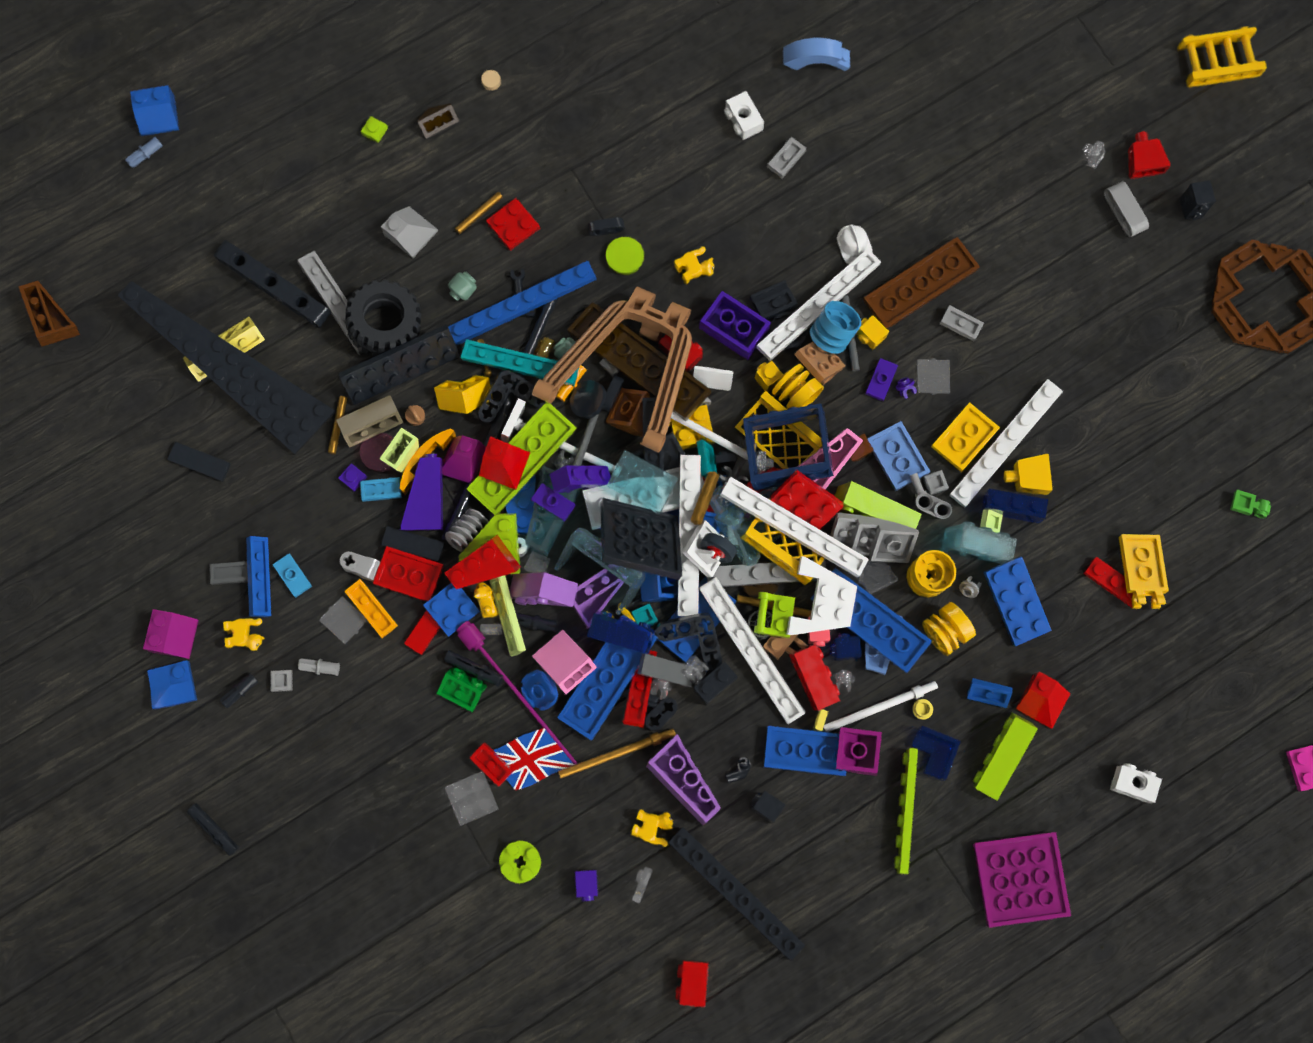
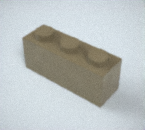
[336,395,403,448]

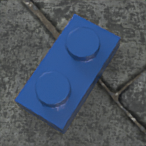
[967,678,1013,708]

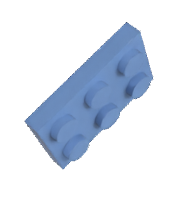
[868,421,930,491]

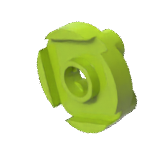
[499,841,541,883]

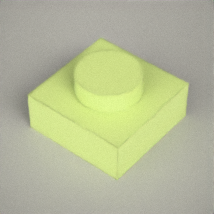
[980,509,1003,534]

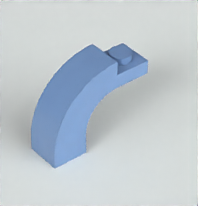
[783,38,850,71]

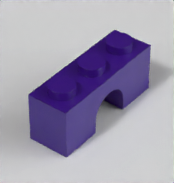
[550,465,612,493]

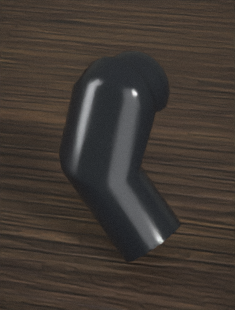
[725,757,751,783]

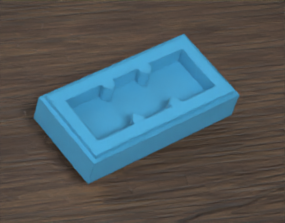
[360,477,402,502]
[273,553,312,598]

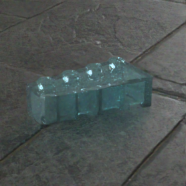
[525,466,581,557]

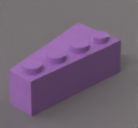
[646,734,721,826]

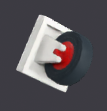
[682,520,737,577]

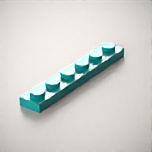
[461,339,579,386]

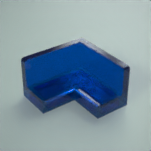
[911,726,961,781]

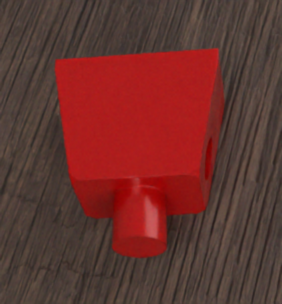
[1128,132,1171,179]

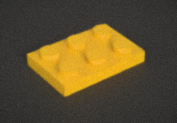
[931,403,1000,472]

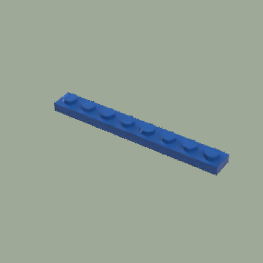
[448,261,597,346]

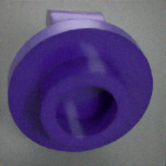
[896,377,917,399]

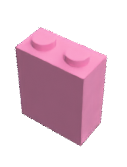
[532,630,597,694]

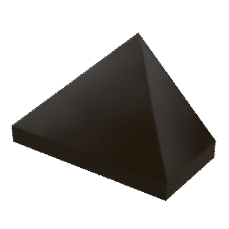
[417,104,459,138]

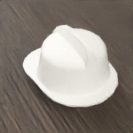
[837,224,872,265]

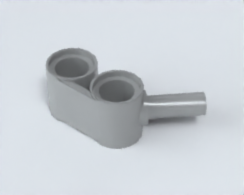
[910,473,952,519]

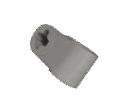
[340,552,380,581]

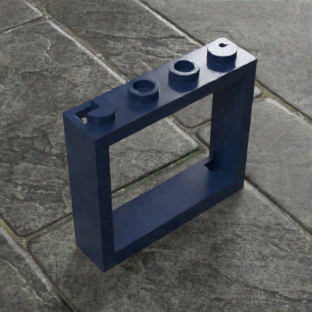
[743,403,834,491]

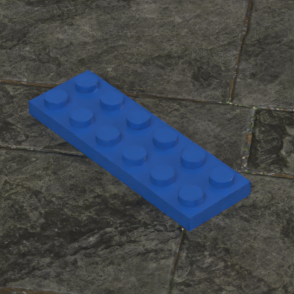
[810,568,932,673]
[558,615,658,740]

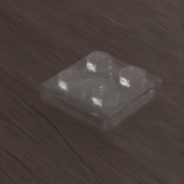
[445,771,499,826]

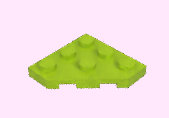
[459,513,520,574]

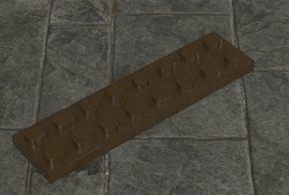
[567,302,711,421]

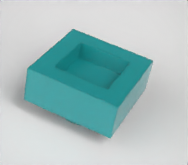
[631,603,658,629]

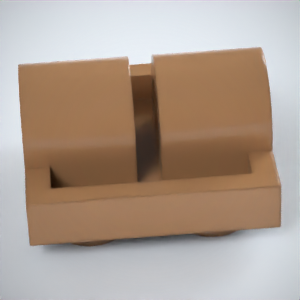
[794,342,845,385]

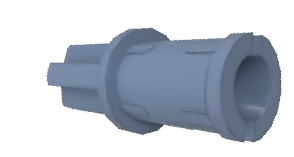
[126,137,163,168]

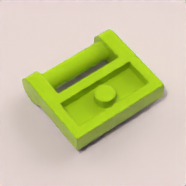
[754,592,795,638]

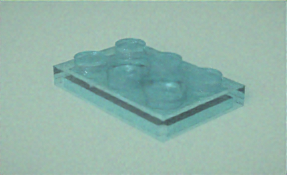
[607,450,679,514]

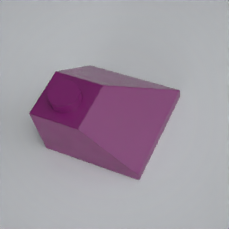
[442,435,486,484]

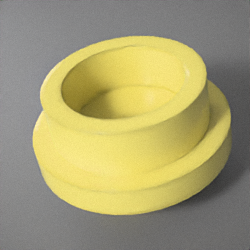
[912,699,933,720]

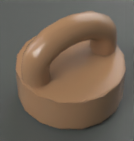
[405,405,425,426]

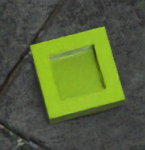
[361,116,388,143]

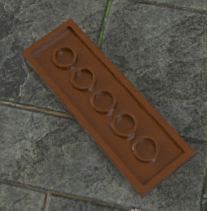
[863,237,980,329]

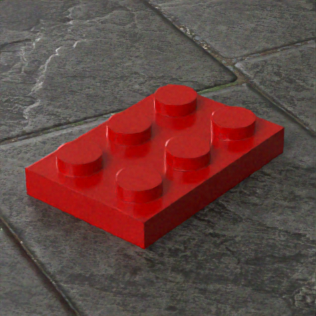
[771,470,843,530]
[373,546,444,602]

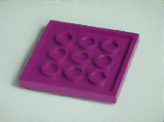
[973,832,1071,928]

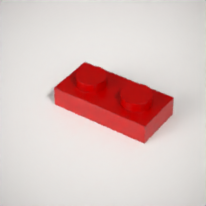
[470,743,514,787]

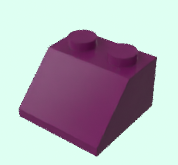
[143,609,199,659]
[836,727,882,776]

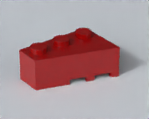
[445,535,521,589]

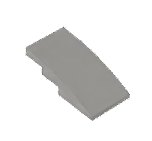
[830,513,919,563]

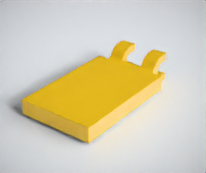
[1119,534,1169,609]

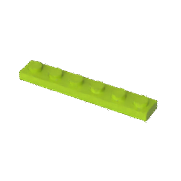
[894,748,918,874]

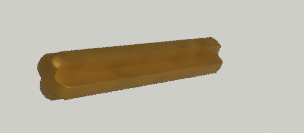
[690,471,719,525]

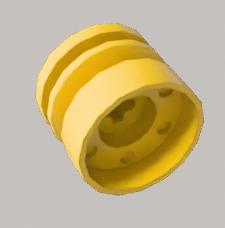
[772,364,824,409]
[907,550,956,598]
[922,602,976,656]

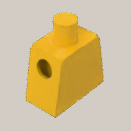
[1004,454,1052,495]

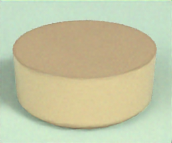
[482,70,501,90]

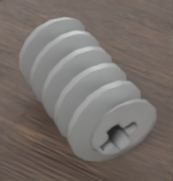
[445,509,488,552]

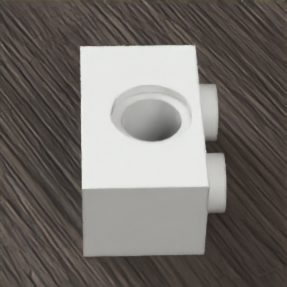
[724,91,764,140]
[1110,763,1162,804]

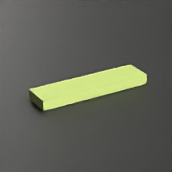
[490,575,526,656]

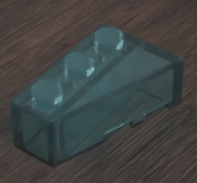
[941,522,1017,564]

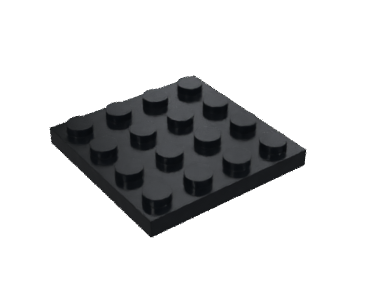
[600,498,682,580]

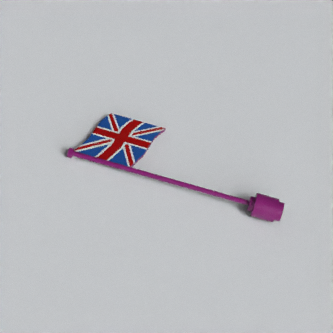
[456,621,580,790]

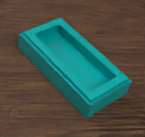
[697,439,717,479]

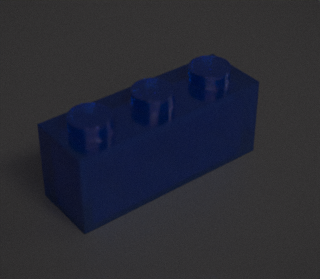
[982,489,1048,523]
[587,611,655,654]

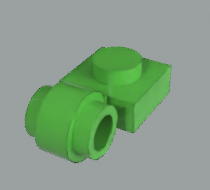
[1230,490,1271,518]

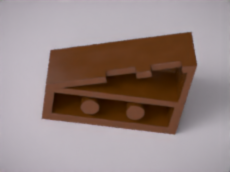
[18,281,80,347]

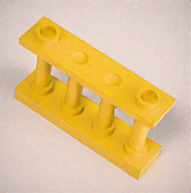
[1178,27,1267,88]

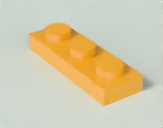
[344,579,398,638]

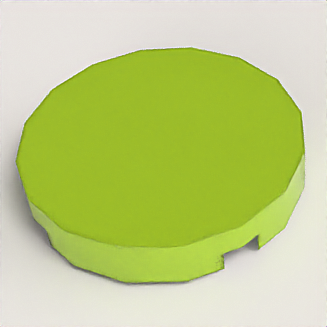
[606,237,644,275]

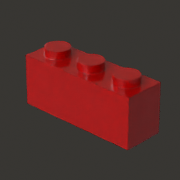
[789,644,840,711]

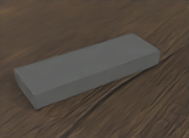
[638,654,695,687]

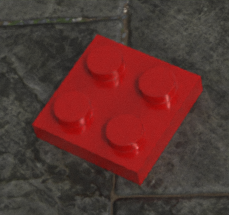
[486,198,540,251]

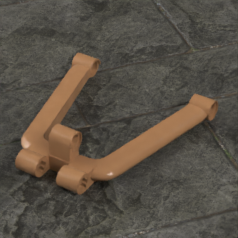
[532,287,692,453]

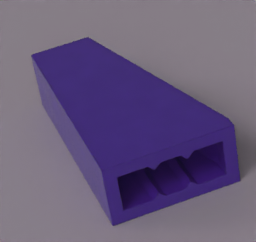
[401,454,443,531]

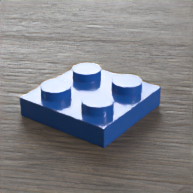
[423,583,480,637]

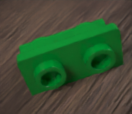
[437,668,487,712]

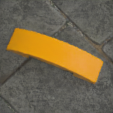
[400,429,456,495]

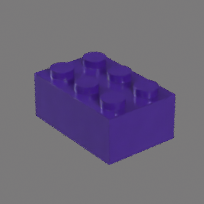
[699,291,771,360]

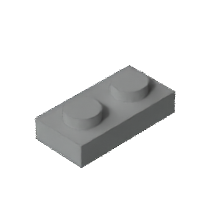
[768,137,806,178]
[940,305,984,341]

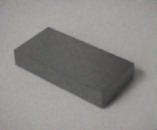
[210,561,248,585]

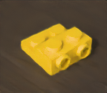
[669,405,715,450]

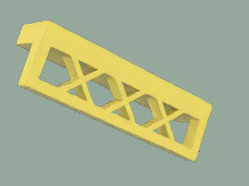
[183,317,265,382]

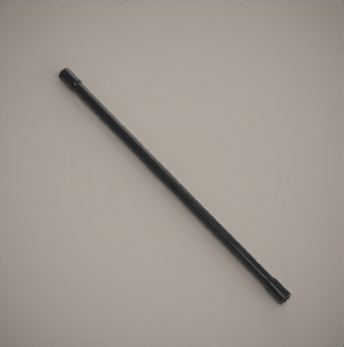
[441,298,558,543]

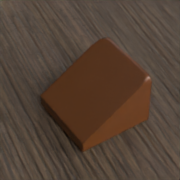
[850,434,874,462]

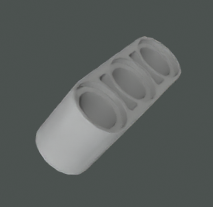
[1104,181,1149,237]

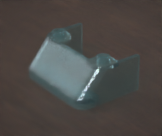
[554,528,646,615]

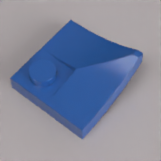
[147,660,197,709]

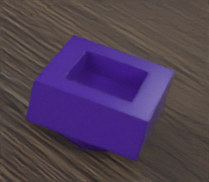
[339,463,367,492]

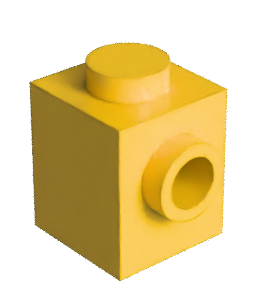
[857,315,889,350]
[755,361,783,392]

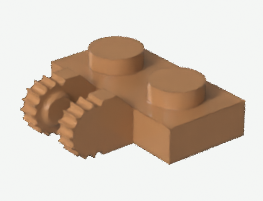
[763,634,808,660]

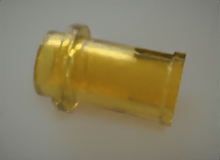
[536,337,554,358]

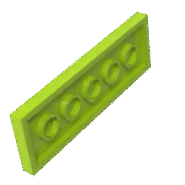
[467,402,577,515]

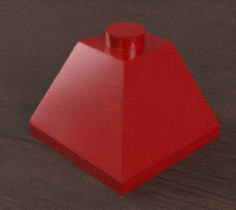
[479,437,531,490]
[1016,671,1070,729]

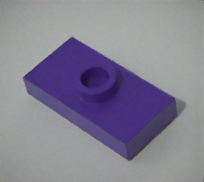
[866,358,898,401]
[531,483,576,522]

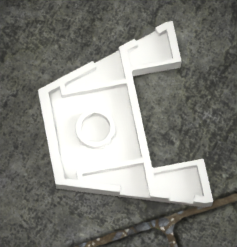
[786,556,857,635]

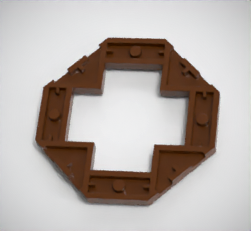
[1211,239,1313,354]

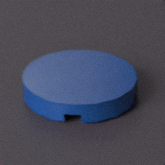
[521,670,558,711]

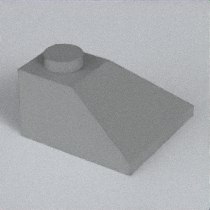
[381,207,438,258]

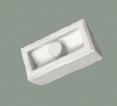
[693,366,733,391]

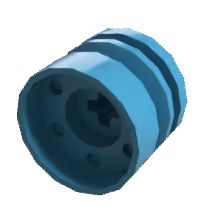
[810,301,861,354]

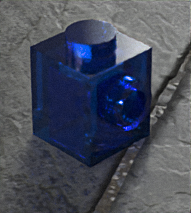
[830,634,861,661]

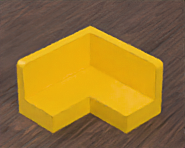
[434,375,493,414]

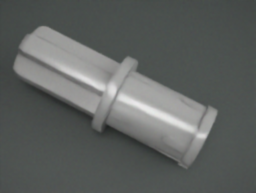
[298,658,340,676]

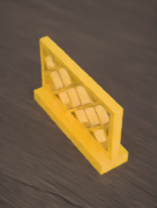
[735,391,822,469]
[741,498,825,585]

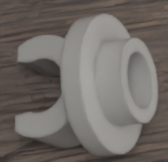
[959,576,981,598]

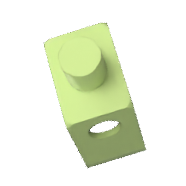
[380,428,419,473]

